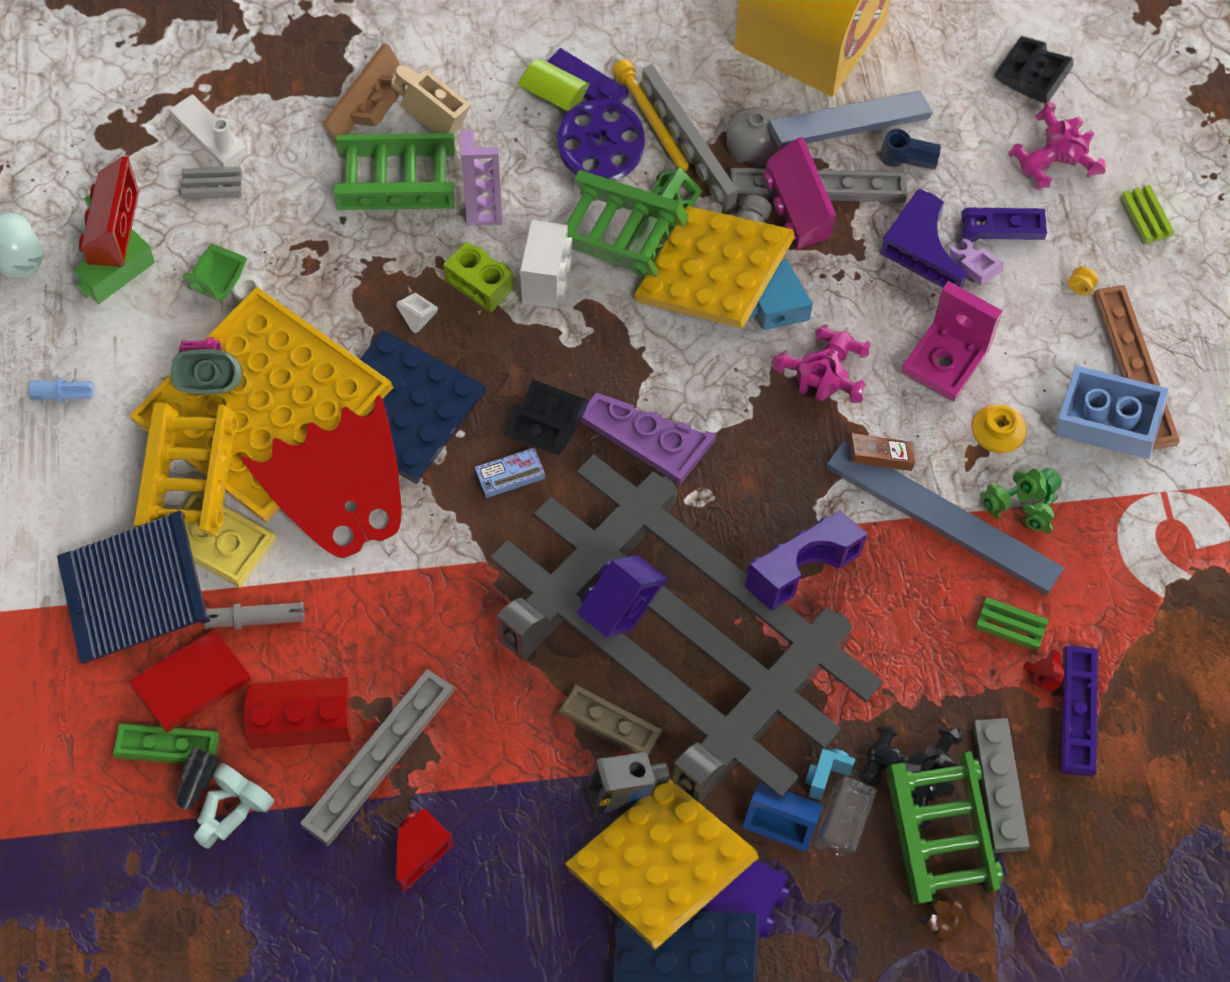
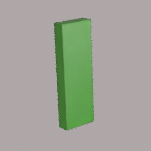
[113,723,220,765]

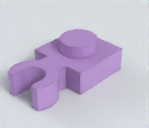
[950,238,1004,285]

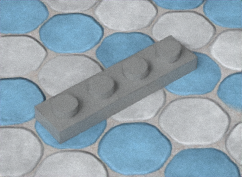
[973,718,1030,853]

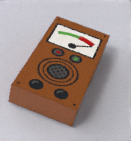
[848,433,915,471]

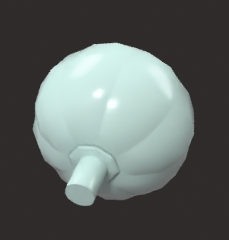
[0,212,44,279]

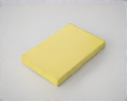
[182,492,276,588]

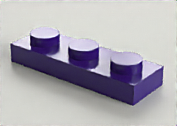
[547,48,628,115]

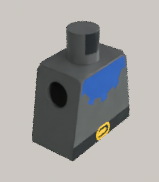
[585,752,669,815]

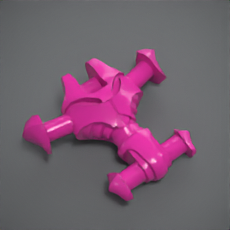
[1008,101,1106,190]
[771,324,871,403]

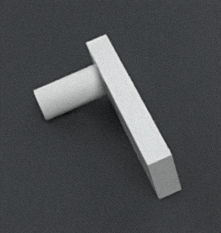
[170,94,248,167]

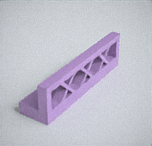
[461,130,503,225]

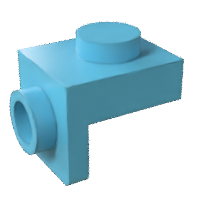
[805,749,855,800]

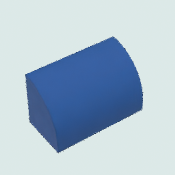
[742,781,824,852]

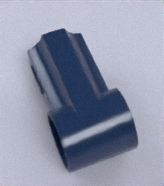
[880,129,941,170]

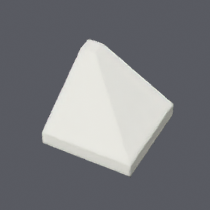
[396,293,438,333]

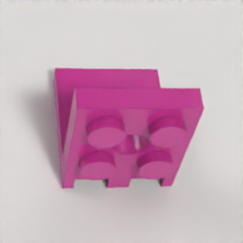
[901,281,1003,402]

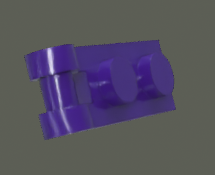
[961,207,1047,242]

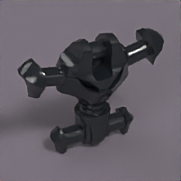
[858,725,963,829]

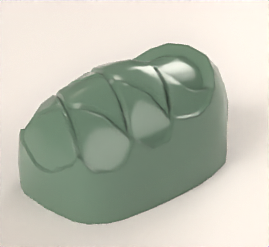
[171,349,243,395]

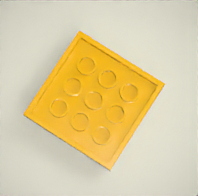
[634,206,795,329]
[565,779,759,949]

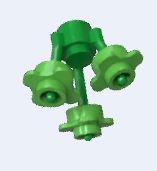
[980,468,1062,534]

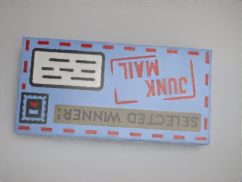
[475,448,545,498]

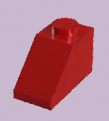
[396,807,454,893]

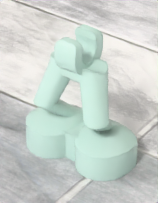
[194,763,275,849]

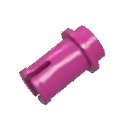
[179,337,222,353]

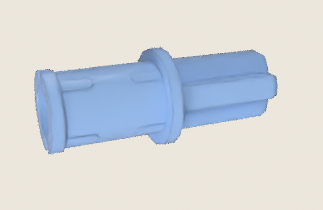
[29,378,94,403]

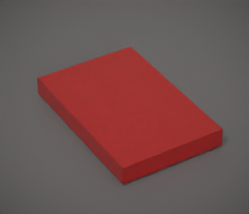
[129,629,251,734]

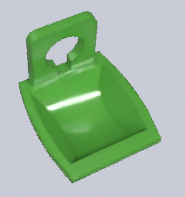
[183,243,247,302]

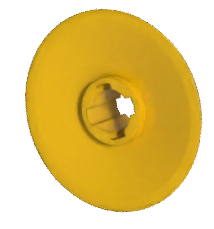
[971,404,1027,453]

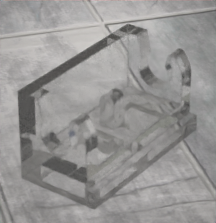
[813,776,877,856]

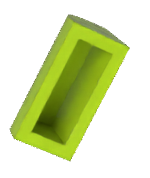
[517,59,590,112]

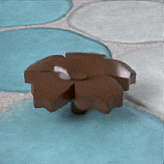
[925,900,966,942]

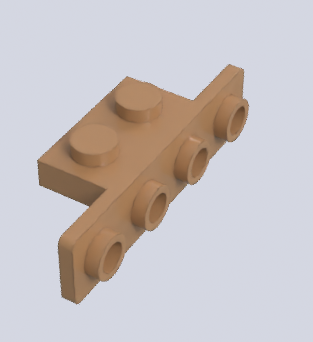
[323,43,400,143]

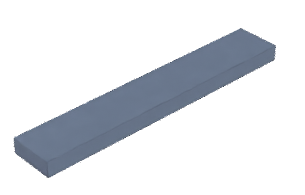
[767,90,933,149]

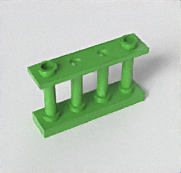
[334,132,456,210]
[565,170,689,277]
[886,751,1003,905]

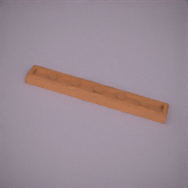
[1094,285,1180,450]

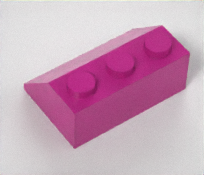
[763,136,836,249]

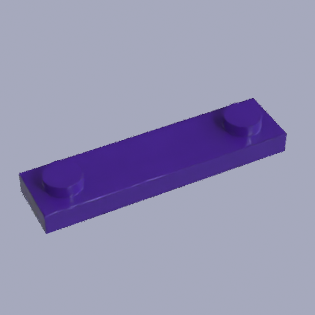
[1060,645,1098,777]

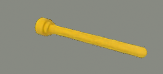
[611,59,689,172]

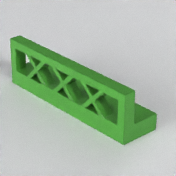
[612,167,702,279]

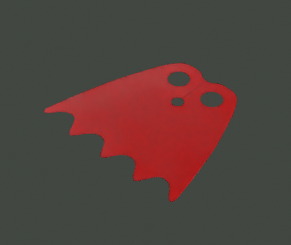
[241,395,402,558]

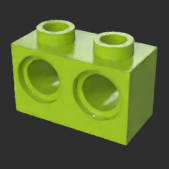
[443,241,514,313]

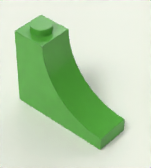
[74,195,155,305]

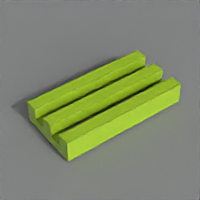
[1121,184,1174,244]

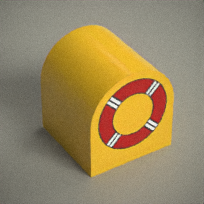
[734,0,891,97]

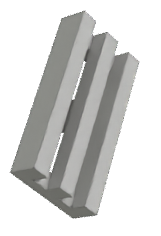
[181,167,242,199]

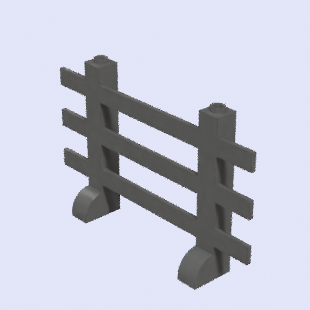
[490,454,883,804]

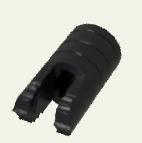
[175,746,220,810]

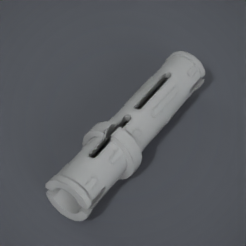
[204,602,305,630]

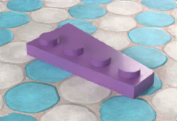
[580,392,716,485]

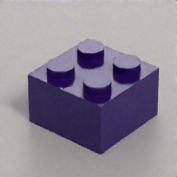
[577,555,667,638]

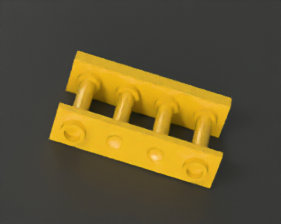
[134,402,238,537]

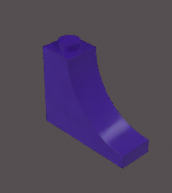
[880,188,968,289]

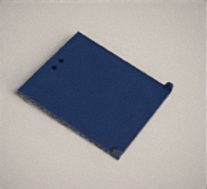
[57,510,210,664]

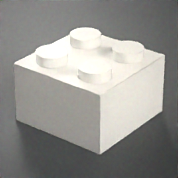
[520,220,573,309]

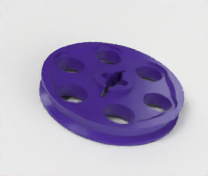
[557,99,645,181]

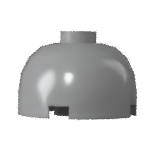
[726,107,781,167]

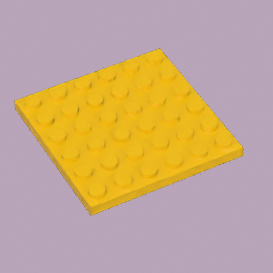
[129,286,393,523]

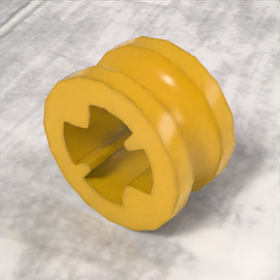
[1067,266,1099,296]

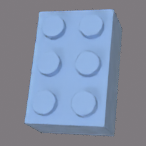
[1057,365,1169,459]

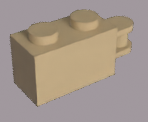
[391,65,471,133]

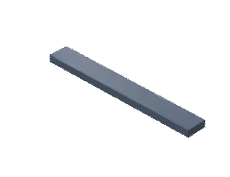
[826,441,1064,596]

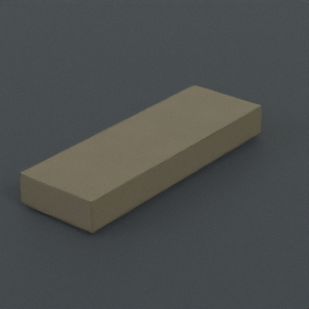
[559,684,662,757]

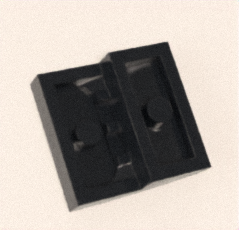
[994,36,1074,103]
[504,379,589,456]

